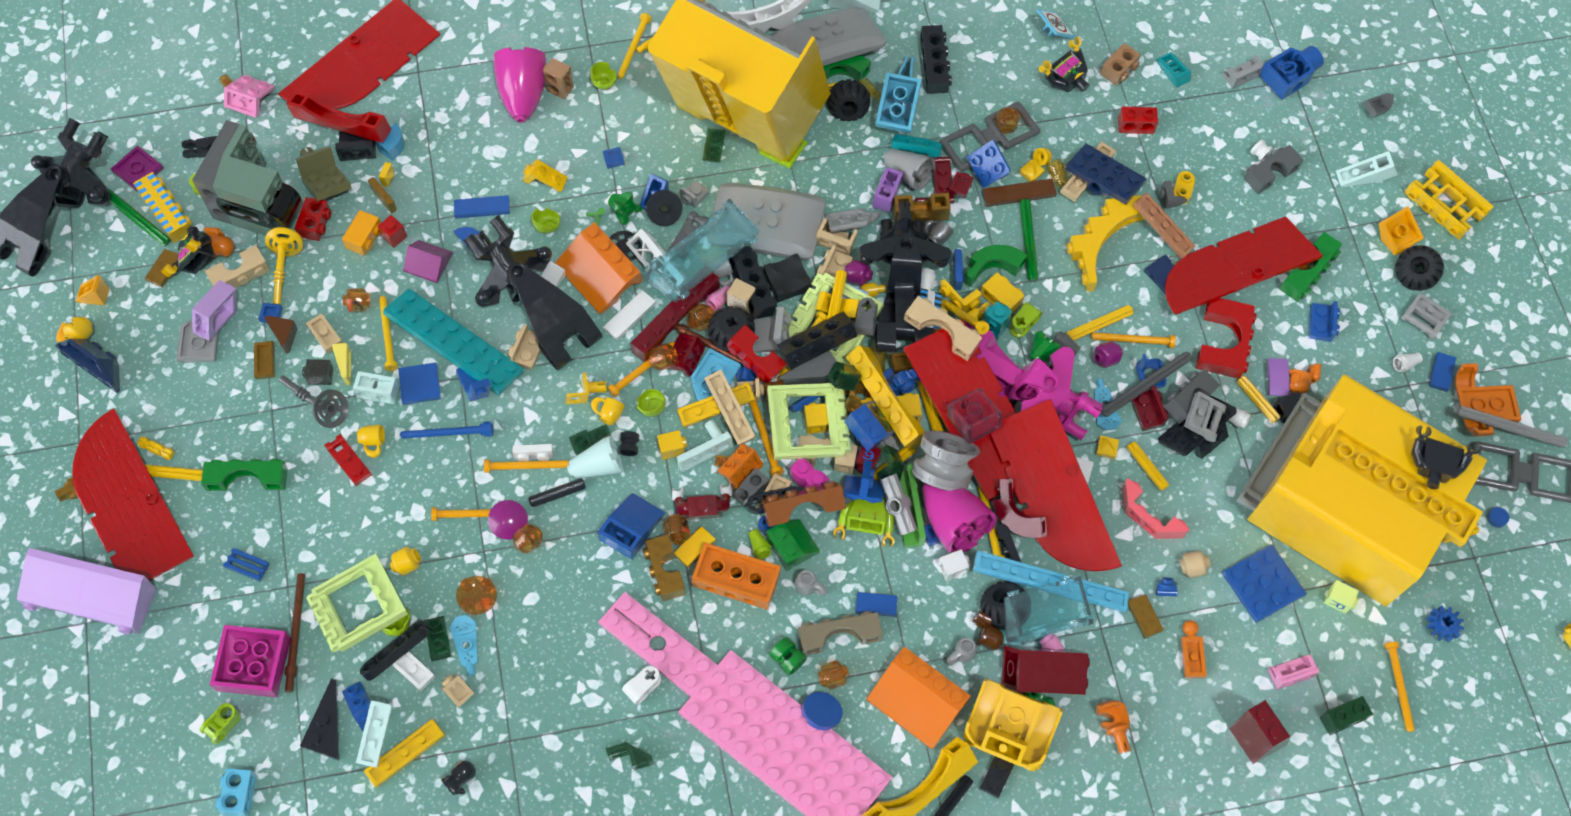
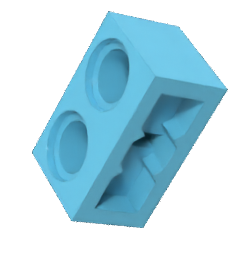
[216,769,256,816]

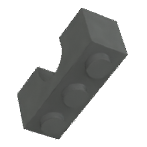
[1244,145,1303,194]
[1163,368,1220,423]

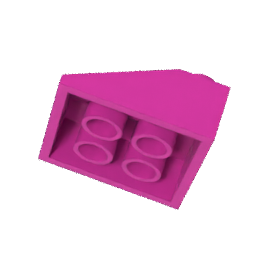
[210,625,290,698]

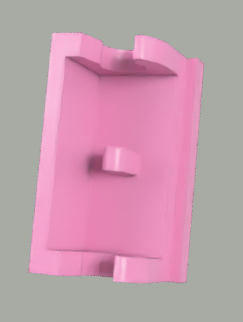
[1268,655,1320,690]

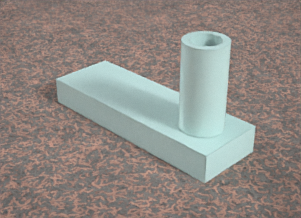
[676,420,733,472]
[356,700,393,768]

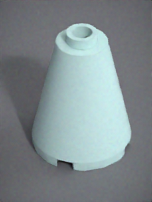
[567,436,624,479]

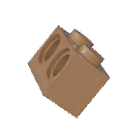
[1100,43,1141,86]
[543,58,574,100]

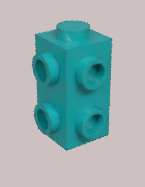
[983,301,1012,341]

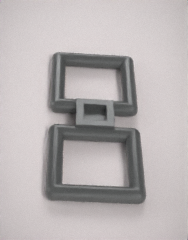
[940,102,1040,172]
[1473,441,1571,503]

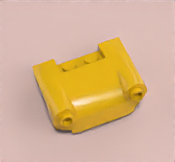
[963,678,1064,772]

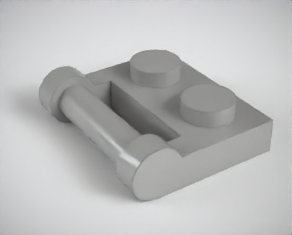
[1401,293,1452,340]
[1184,391,1226,442]

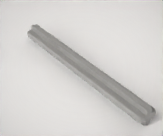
[1457,406,1568,447]

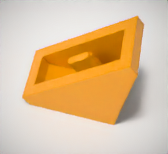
[75,275,110,306]

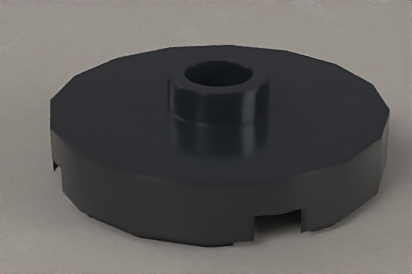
[646,189,683,226]

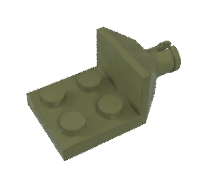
[296,146,352,202]

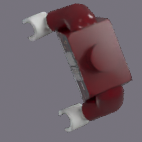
[672,484,733,520]

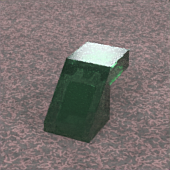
[876,445,904,481]
[606,742,654,771]

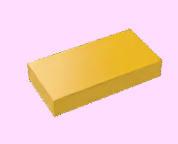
[674,526,716,568]

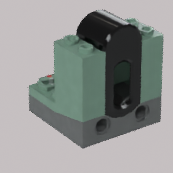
[192,120,302,237]

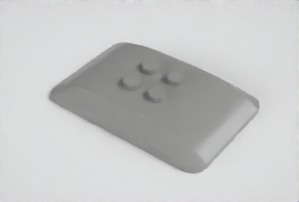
[770,8,886,66]
[707,183,825,260]

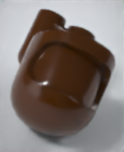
[972,610,1004,651]

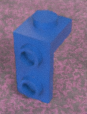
[456,368,491,402]
[342,682,371,732]

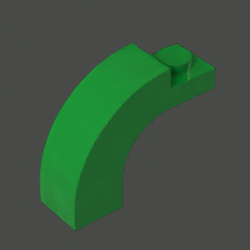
[823,55,871,82]
[964,245,1028,287]

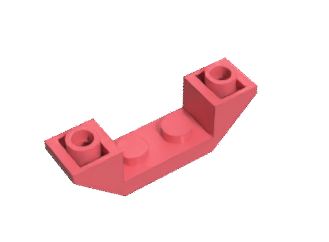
[1122,478,1189,539]

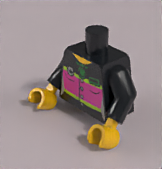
[1038,37,1090,92]
[161,226,214,278]

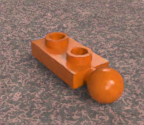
[1181,620,1207,678]

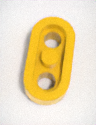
[1173,171,1195,205]

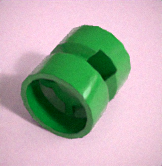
[769,637,808,676]

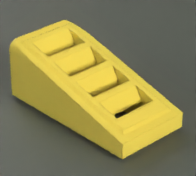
[332,343,351,386]

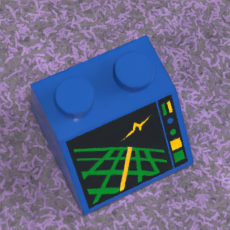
[844,401,895,452]

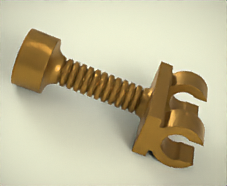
[838,378,865,412]

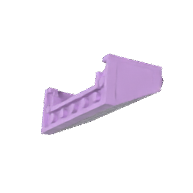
[17,548,157,635]

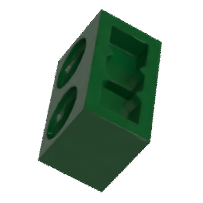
[1320,696,1373,736]

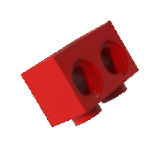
[1118,106,1158,134]
[294,197,332,241]

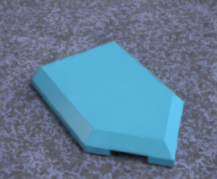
[690,348,742,401]

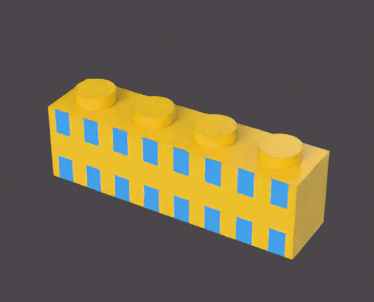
[133,172,192,243]

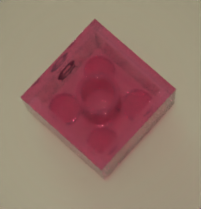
[947,387,1002,444]

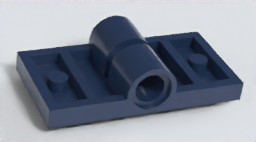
[1065,143,1147,205]

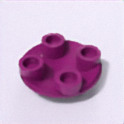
[488,500,528,540]

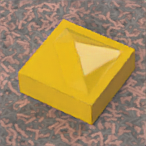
[1019,159,1045,182]
[379,162,395,188]
[1096,435,1119,460]

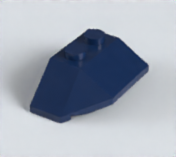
[55,339,120,393]

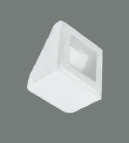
[541,261,566,287]

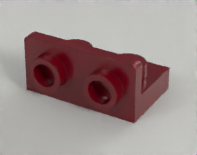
[664,334,705,377]
[1131,386,1169,432]

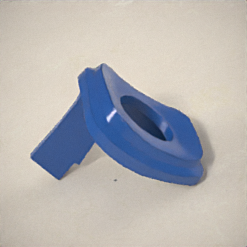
[1136,354,1167,388]

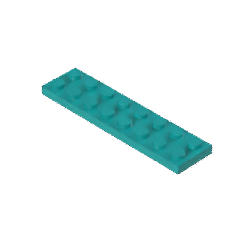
[383,288,524,396]

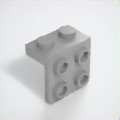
[753,306,791,353]

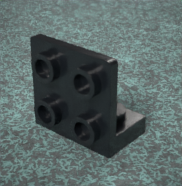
[335,131,376,161]

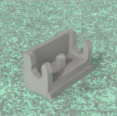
[1222,55,1264,89]

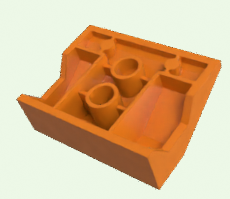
[555,222,643,315]
[866,646,971,750]

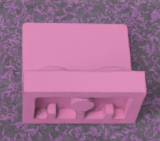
[224,75,275,118]

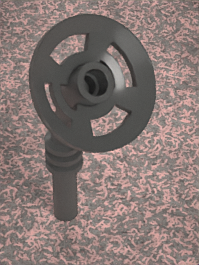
[278,375,348,428]

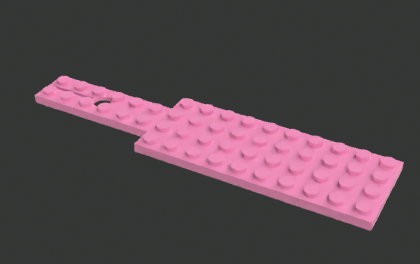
[598,592,893,816]

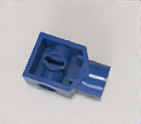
[1259,46,1324,100]

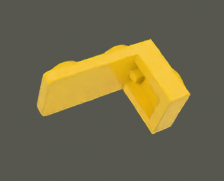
[522,159,567,192]
[939,279,982,312]
[816,291,861,319]

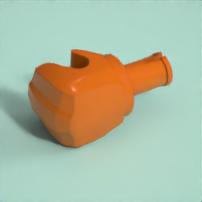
[1095,700,1132,754]

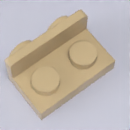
[817,245,853,277]
[508,324,541,371]

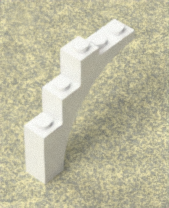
[721,0,812,33]

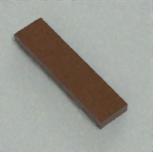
[982,178,1057,207]

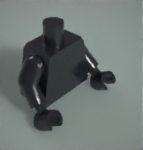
[1411,425,1481,489]

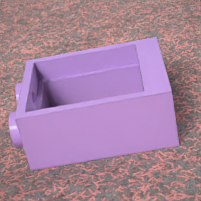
[192,280,236,341]

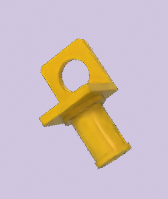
[565,372,607,404]

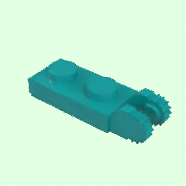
[891,133,943,158]

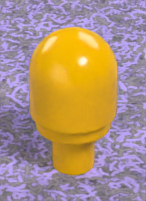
[860,282,886,297]

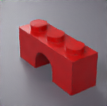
[726,325,786,383]

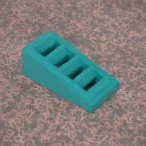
[1156,52,1191,88]

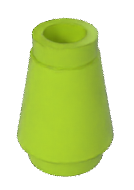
[748,529,772,560]

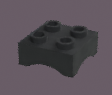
[763,253,812,303]

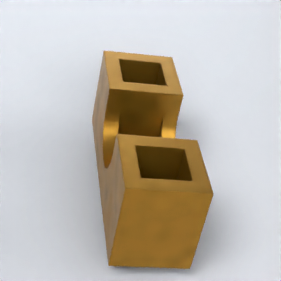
[893,193,951,223]
[643,534,686,602]

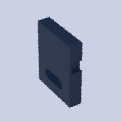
[1144,254,1174,294]

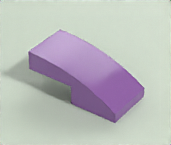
[1267,358,1289,396]

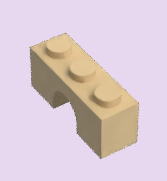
[205,245,270,288]
[796,435,858,474]

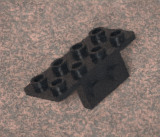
[1158,396,1237,459]

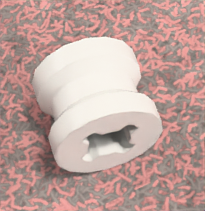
[1250,139,1274,162]

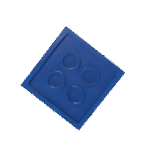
[1222,544,1307,623]

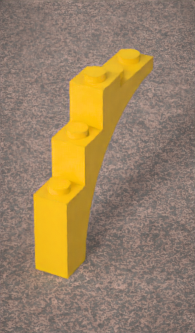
[1066,195,1145,292]

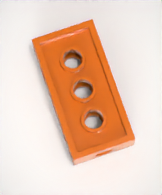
[692,543,781,610]

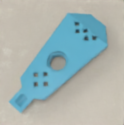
[1094,378,1122,431]
[450,615,478,676]

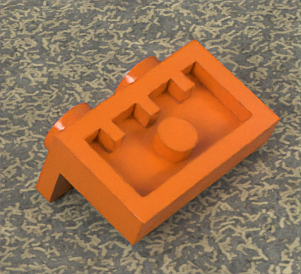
[718,444,764,490]

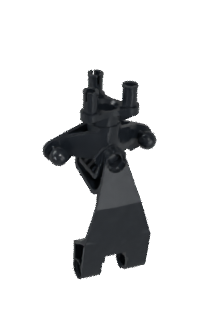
[0,118,111,277]
[859,201,951,353]
[463,215,603,371]

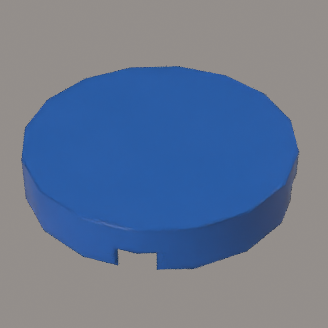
[802,692,843,731]

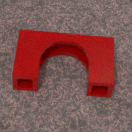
[1195,298,1257,379]

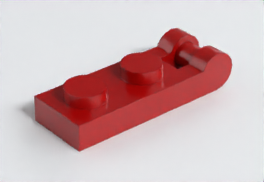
[324,434,372,486]

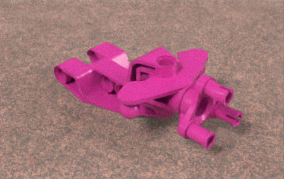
[964,321,1103,441]

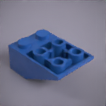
[598,493,665,560]

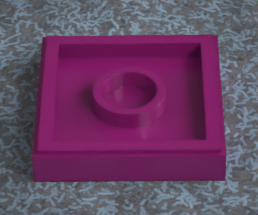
[111,145,164,192]

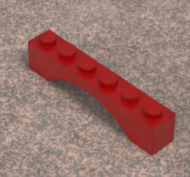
[286,91,392,143]

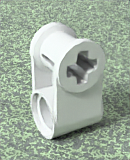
[622,666,661,705]

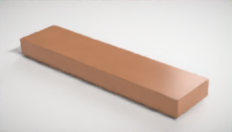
[1133,192,1195,259]

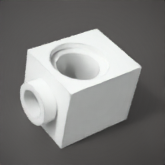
[938,549,971,582]

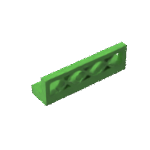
[892,464,926,548]

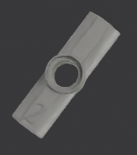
[880,474,917,535]

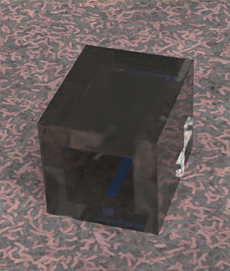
[302,359,334,385]

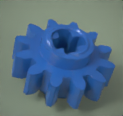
[889,369,920,396]
[1426,605,1464,642]

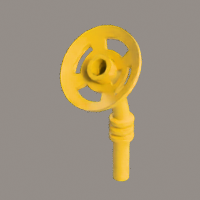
[265,227,303,304]

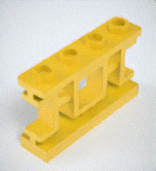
[1405,159,1494,240]

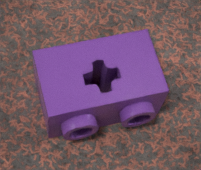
[873,167,903,213]

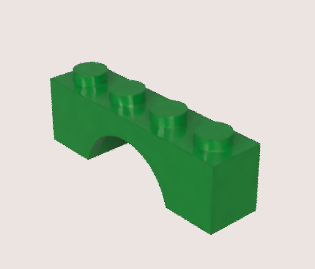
[1279,232,1342,302]
[201,459,288,491]

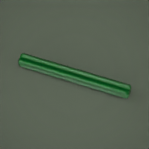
[107,189,171,246]
[1020,199,1038,281]

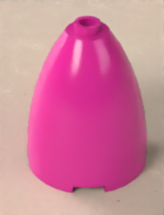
[493,47,547,123]
[923,482,997,553]

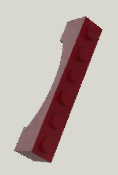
[630,267,720,362]

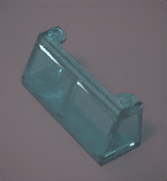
[642,198,759,303]

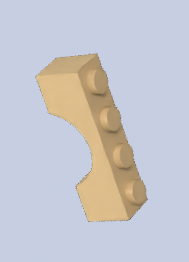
[904,296,982,361]

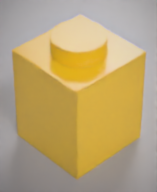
[657,430,687,460]

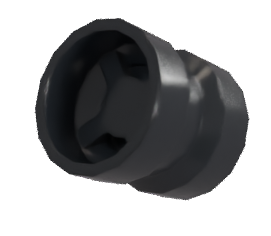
[619,431,640,456]

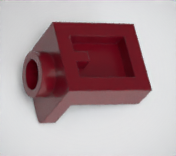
[949,171,974,198]

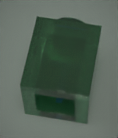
[827,361,862,391]

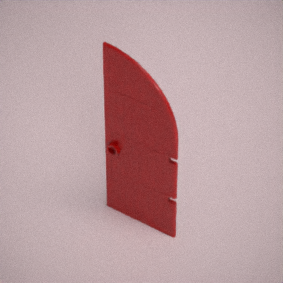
[278,0,441,109]
[1165,216,1323,315]
[903,319,1016,501]
[987,399,1122,571]
[72,408,194,581]

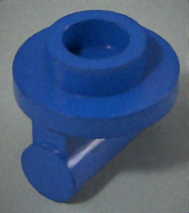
[737,366,756,382]
[1156,577,1178,596]

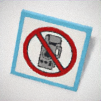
[1036,9,1075,39]

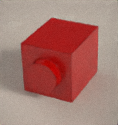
[377,215,407,248]

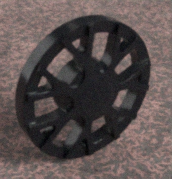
[609,231,641,261]

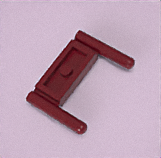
[914,156,954,204]

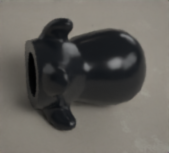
[441,760,476,795]

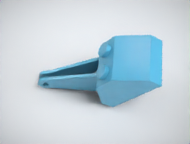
[875,55,922,133]

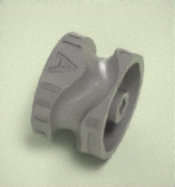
[912,430,980,491]

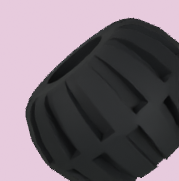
[827,79,871,121]
[1395,245,1444,291]
[708,306,755,352]
[980,581,1031,630]

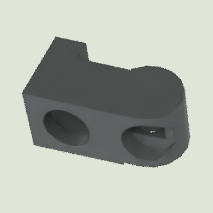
[733,468,770,507]

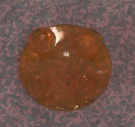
[456,576,497,615]

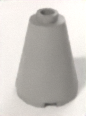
[884,149,935,190]

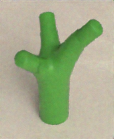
[586,208,605,225]

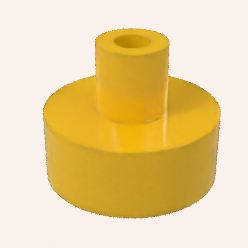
[1033,148,1052,166]

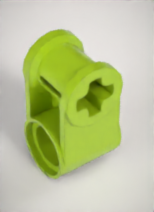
[1010,302,1043,338]
[199,703,241,745]

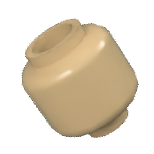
[1180,550,1211,578]

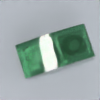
[703,128,726,163]
[569,424,613,455]
[424,616,452,662]

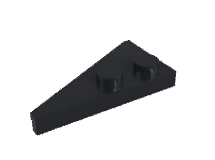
[300,679,340,761]

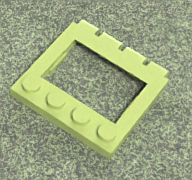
[789,273,884,368]
[767,383,852,460]
[306,553,408,652]

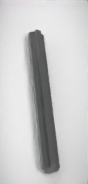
[1101,351,1192,417]

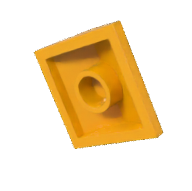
[1379,206,1424,255]

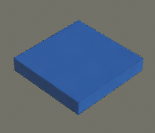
[398,362,441,405]

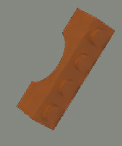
[762,481,846,527]

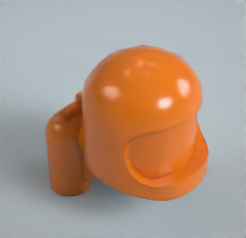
[204,227,235,258]
[1289,363,1321,394]

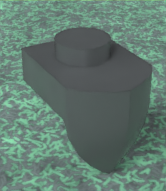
[1363,93,1394,118]
[1159,181,1187,208]

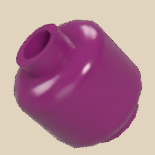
[845,260,873,286]
[1094,341,1123,368]

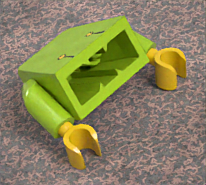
[833,499,895,547]

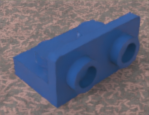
[1309,301,1340,342]

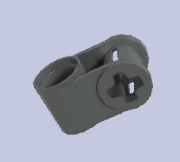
[854,297,878,336]

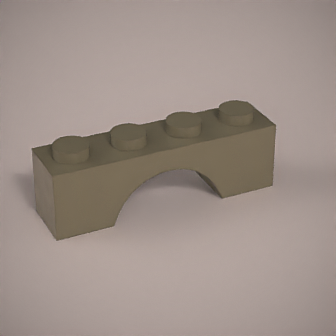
[798,611,883,655]

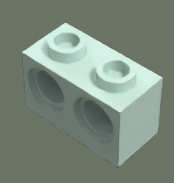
[353,371,400,405]

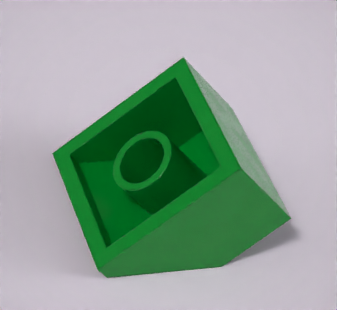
[766,519,820,571]

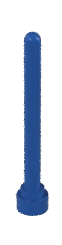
[400,421,493,439]

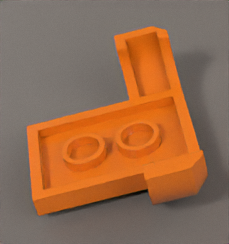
[1455,363,1522,437]

